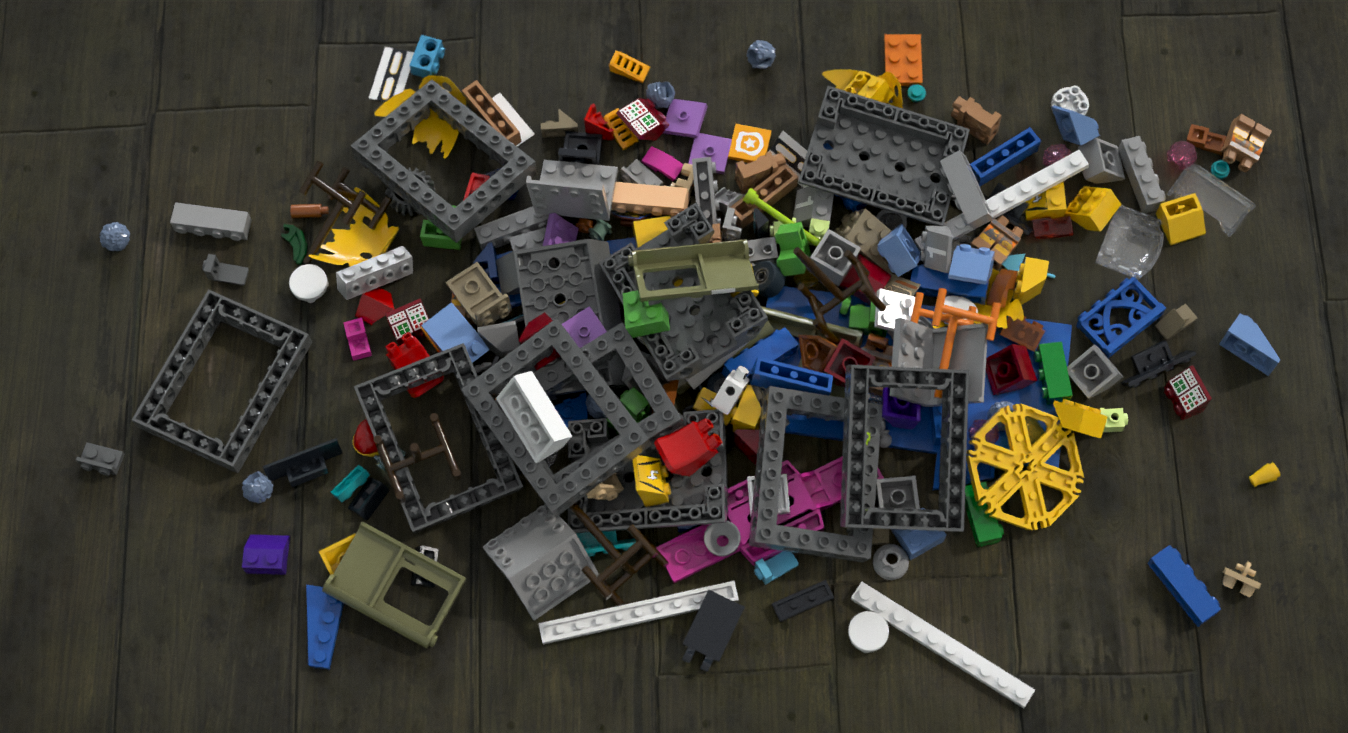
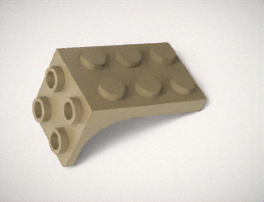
[833,209,892,273]
[446,262,512,327]

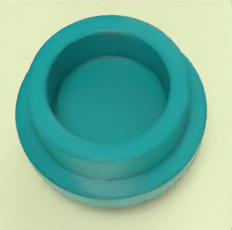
[907,84,926,102]
[1210,161,1230,179]

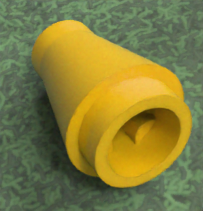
[1249,462,1281,487]

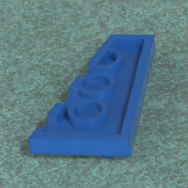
[306,585,344,670]

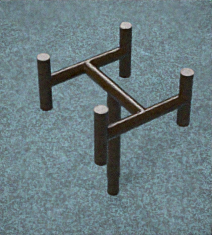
[299,160,392,264]
[793,247,886,345]
[373,413,461,503]
[569,503,669,606]

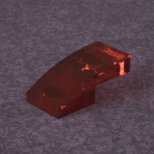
[1032,216,1074,239]

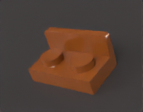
[1000,316,1046,352]

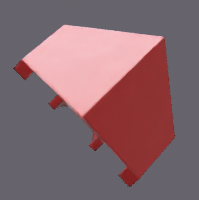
[584,103,614,141]
[355,287,395,325]

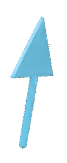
[1002,254,1056,279]

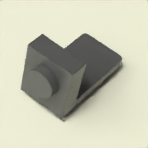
[202,254,249,286]

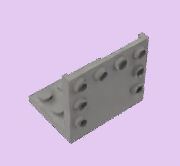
[526,160,618,221]
[890,318,988,407]
[482,504,599,620]

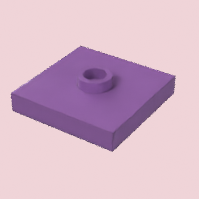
[663,99,707,138]
[688,133,732,174]
[562,306,607,348]

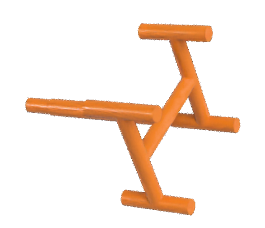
[910,288,1001,399]

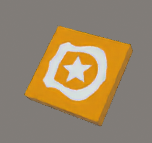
[728,124,772,163]

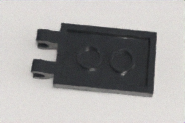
[682,590,745,672]

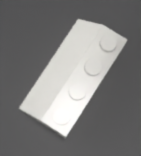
[496,371,572,463]

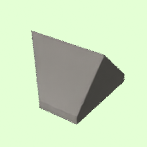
[715,187,745,216]

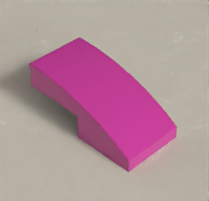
[641,146,684,181]
[343,318,372,361]

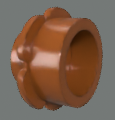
[576,218,593,233]

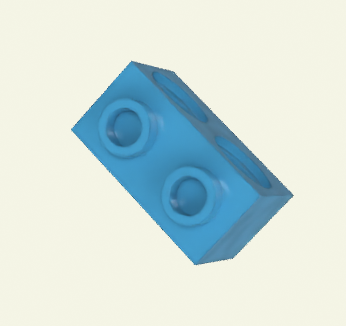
[409,35,445,77]

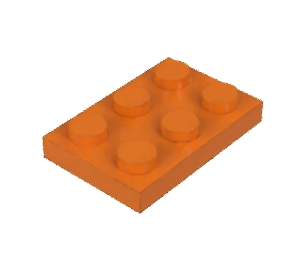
[884,34,923,86]

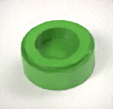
[839,296,851,315]

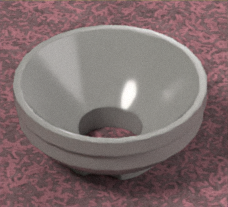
[704,521,741,557]
[873,544,909,580]

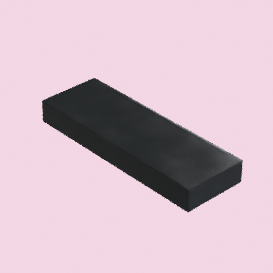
[771,580,834,623]

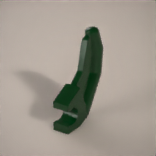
[281,224,308,265]

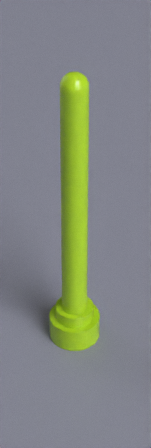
[743,188,821,247]

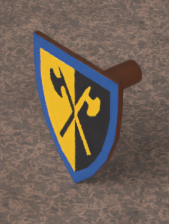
[611,211,653,227]

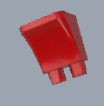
[386,332,444,398]
[654,418,722,477]

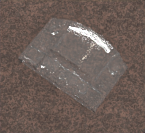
[1095,205,1164,279]

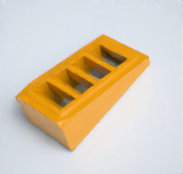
[609,51,650,83]
[603,108,638,150]

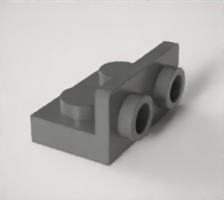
[75,442,125,476]

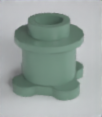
[588,219,612,241]

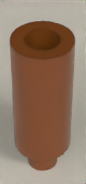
[290,204,329,218]

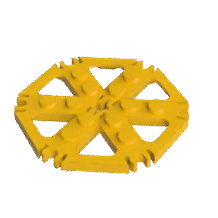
[966,404,1084,531]

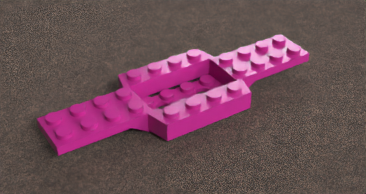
[656,456,884,583]

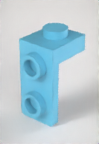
[754,551,799,585]

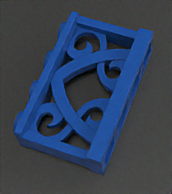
[1076,276,1166,359]

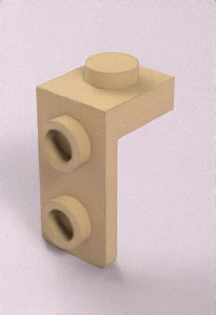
[586,473,623,501]

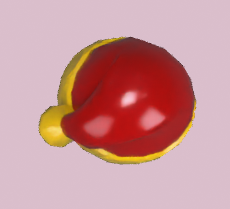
[353,419,379,457]

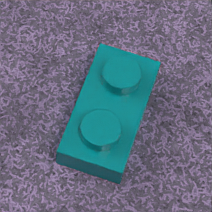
[331,465,370,502]

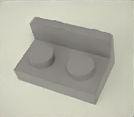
[621,159,663,186]
[722,207,742,242]

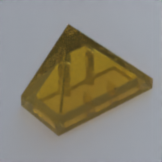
[1025,416,1045,446]

